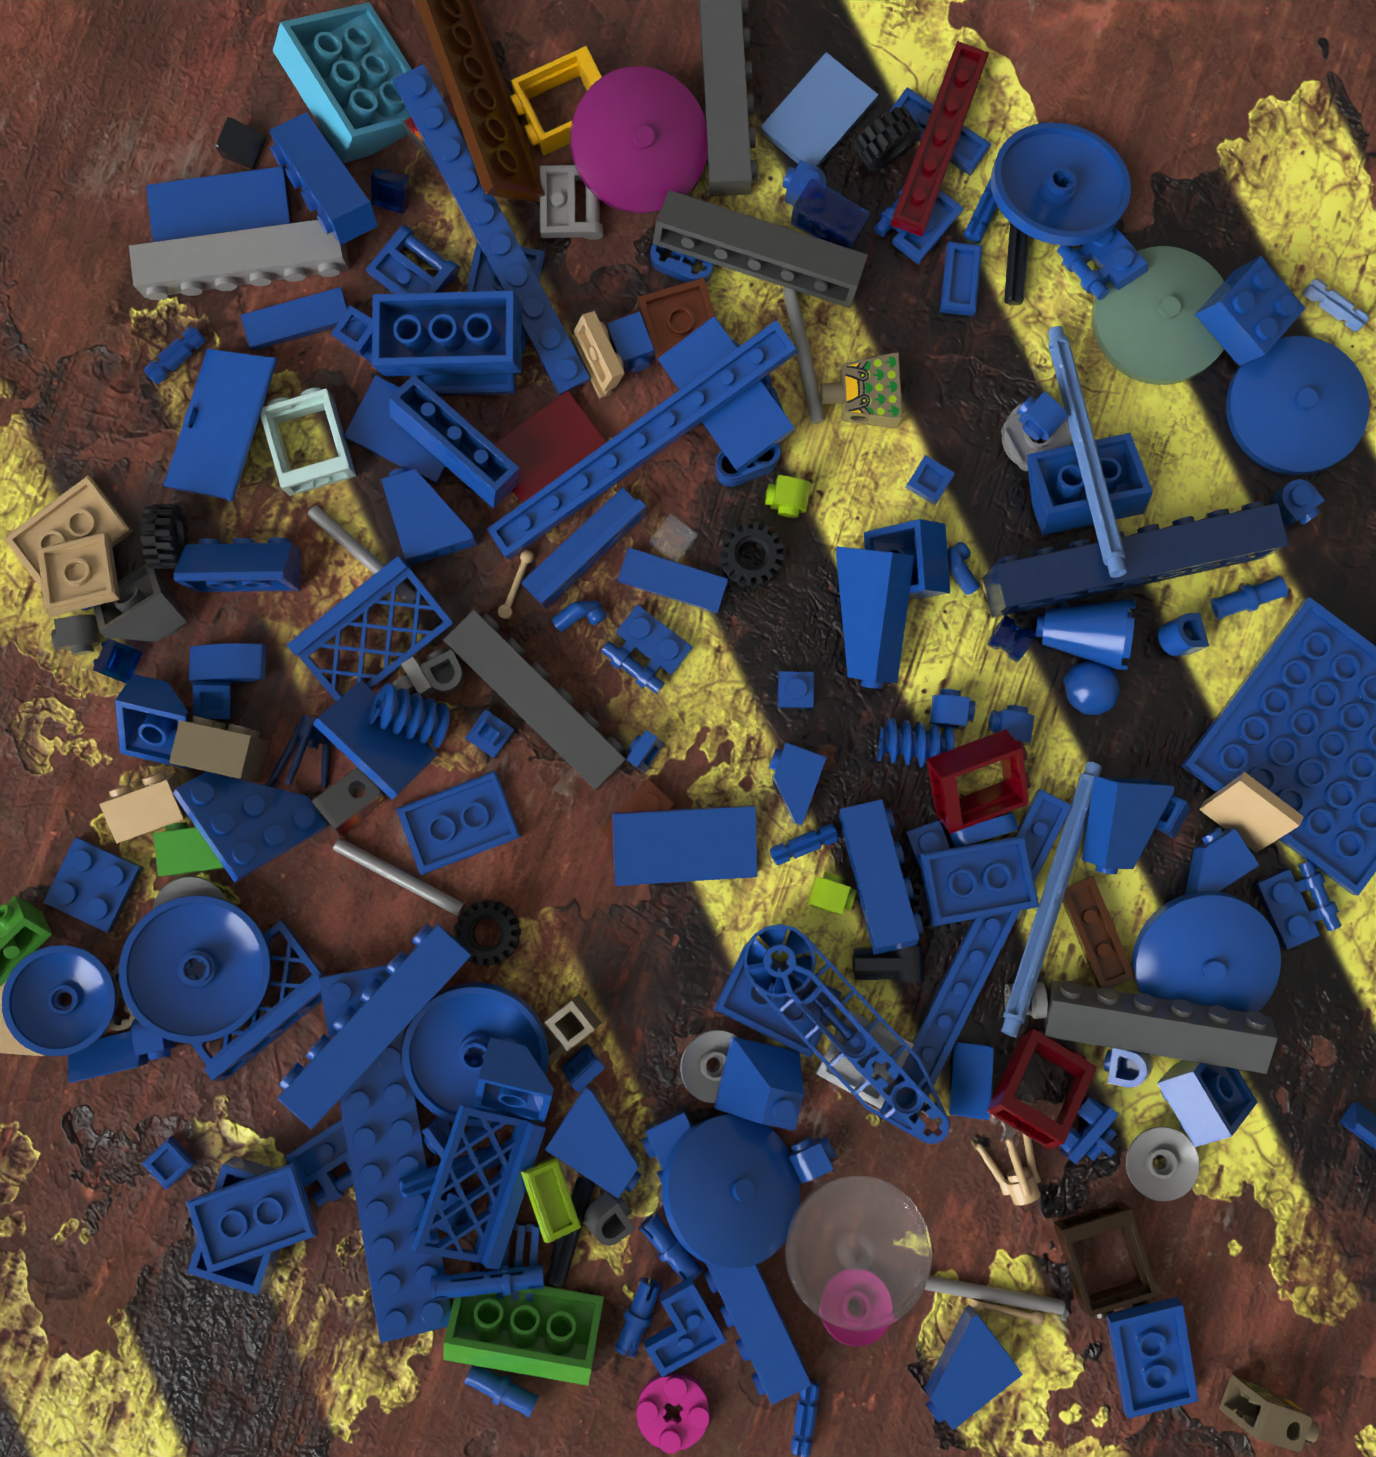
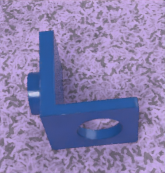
[422,1116,484,1159]

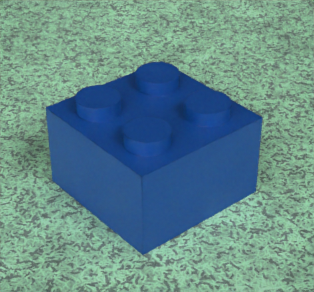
[1195,256,1306,366]

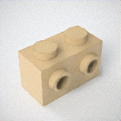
[99,771,188,844]

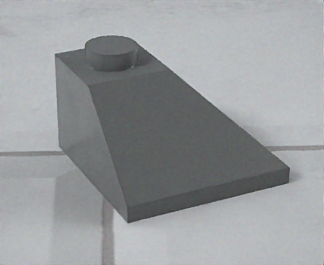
[94,563,187,642]

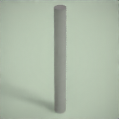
[783,288,825,424]
[307,505,417,604]
[333,837,465,916]
[918,1274,1065,1315]

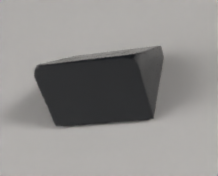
[216,117,266,169]

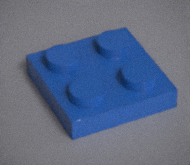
[43,837,144,932]

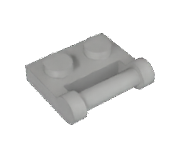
[540,165,603,240]

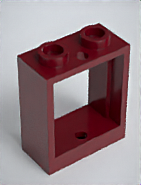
[926,729,1031,834]
[987,1029,1097,1149]

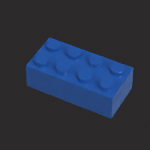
[372,291,522,376]

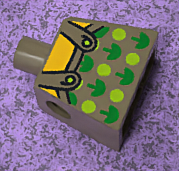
[821,353,902,428]
[1219,1374,1319,1452]

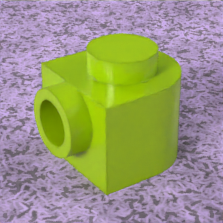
[765,475,811,518]
[807,872,857,915]

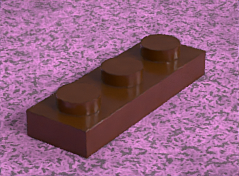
[1062,876,1135,988]

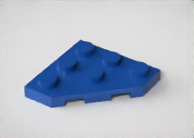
[173,772,328,882]

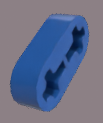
[650,244,713,283]
[950,812,1019,848]

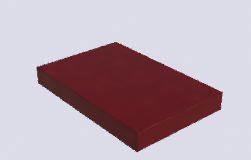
[493,391,606,504]

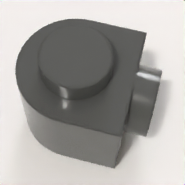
[51,615,100,655]
[420,648,466,694]
[584,1191,635,1246]

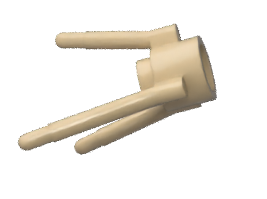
[976,1134,1041,1205]

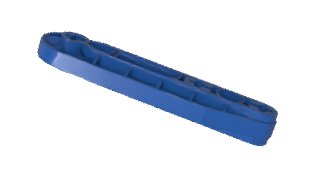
[743,924,950,1144]

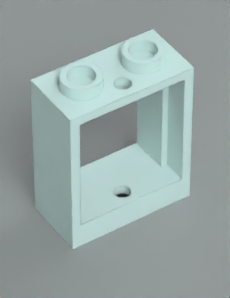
[260,388,357,496]

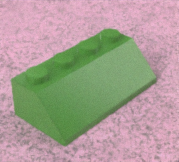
[443,1271,604,1386]

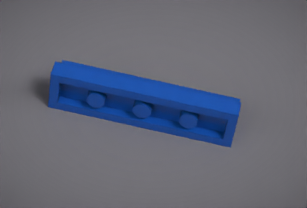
[521,487,647,610]

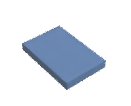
[760,52,878,167]

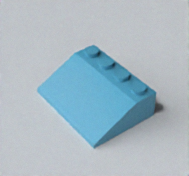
[273,2,412,163]

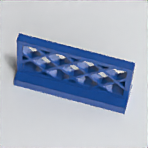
[287,556,454,701]
[190,920,325,1081]
[412,1104,546,1270]

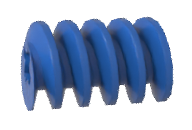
[369,683,450,748]
[877,718,955,767]

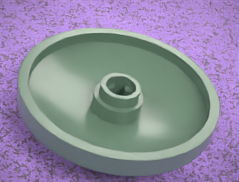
[1092,246,1224,385]

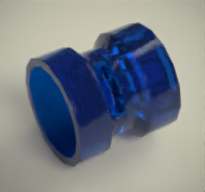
[986,614,1036,663]

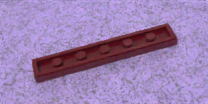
[890,41,989,237]

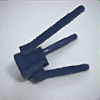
[266,715,332,788]

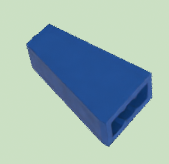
[836,546,915,689]

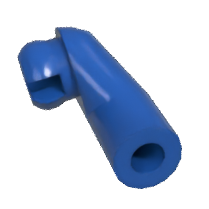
[947,542,980,595]
[552,600,607,632]

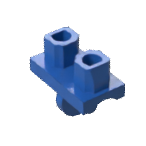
[1059,1095,1119,1164]

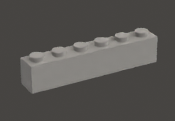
[129,220,349,300]

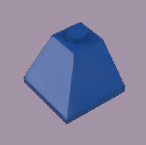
[115,674,189,769]
[714,1036,804,1131]
[473,1037,554,1123]

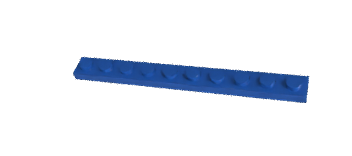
[392,64,590,396]
[487,320,798,559]
[879,789,1072,1126]

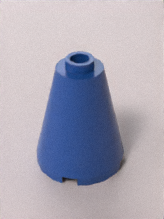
[1036,599,1136,671]

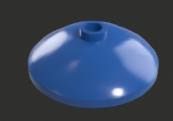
[2,945,117,1056]

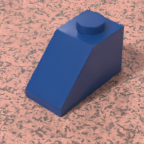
[769,743,826,826]
[1185,827,1259,894]

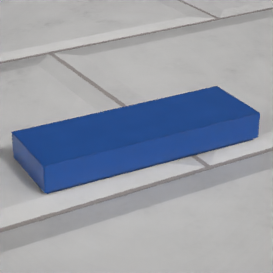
[890,87,991,176]
[241,287,348,351]
[617,547,728,614]

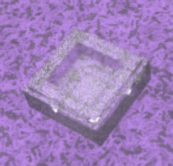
[649,513,698,563]

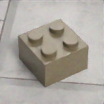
[169,716,270,782]

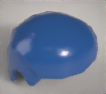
[1063,660,1120,716]

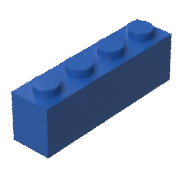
[269,112,378,245]
[389,375,520,509]
[839,800,923,955]

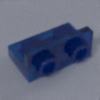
[791,179,870,249]

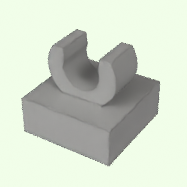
[393,657,438,698]

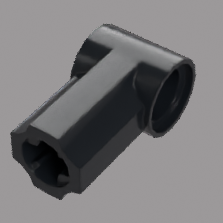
[852,945,924,983]

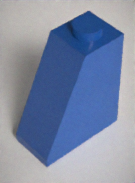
[381,467,478,566]
[1082,776,1174,874]
[545,1083,641,1199]
[925,1305,1023,1430]

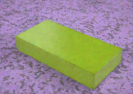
[521,1157,581,1243]

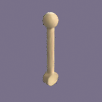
[498,550,534,619]
[970,1298,1044,1326]

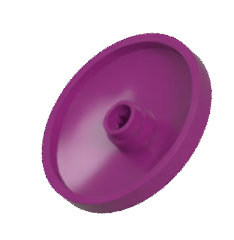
[570,66,708,214]

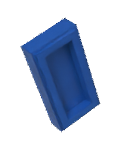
[940,242,982,316]

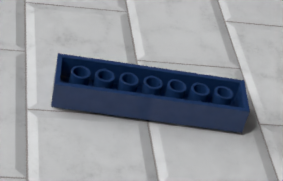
[982,501,1288,618]

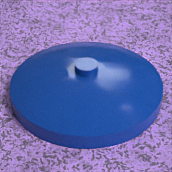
[991,122,1131,246]
[1226,336,1369,475]
[1132,891,1281,1013]
[119,896,272,1043]
[402,982,549,1126]
[662,1115,800,1268]

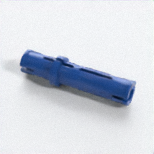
[431,1264,544,1301]

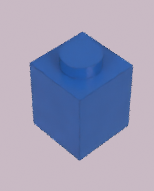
[607,311,655,373]

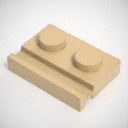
[570,311,625,399]

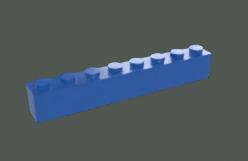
[642,1107,812,1405]

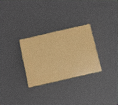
[3,475,133,589]

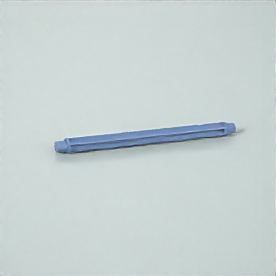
[1048,326,1127,578]
[1001,762,1102,1037]

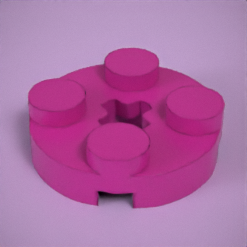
[636,1373,710,1454]

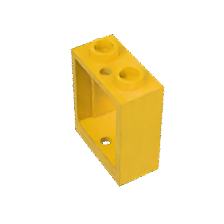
[510,46,602,156]

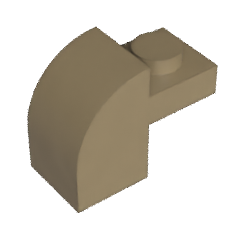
[542,994,602,1065]

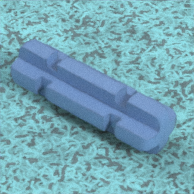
[1303,278,1369,332]

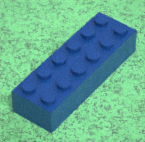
[277,921,471,1130]

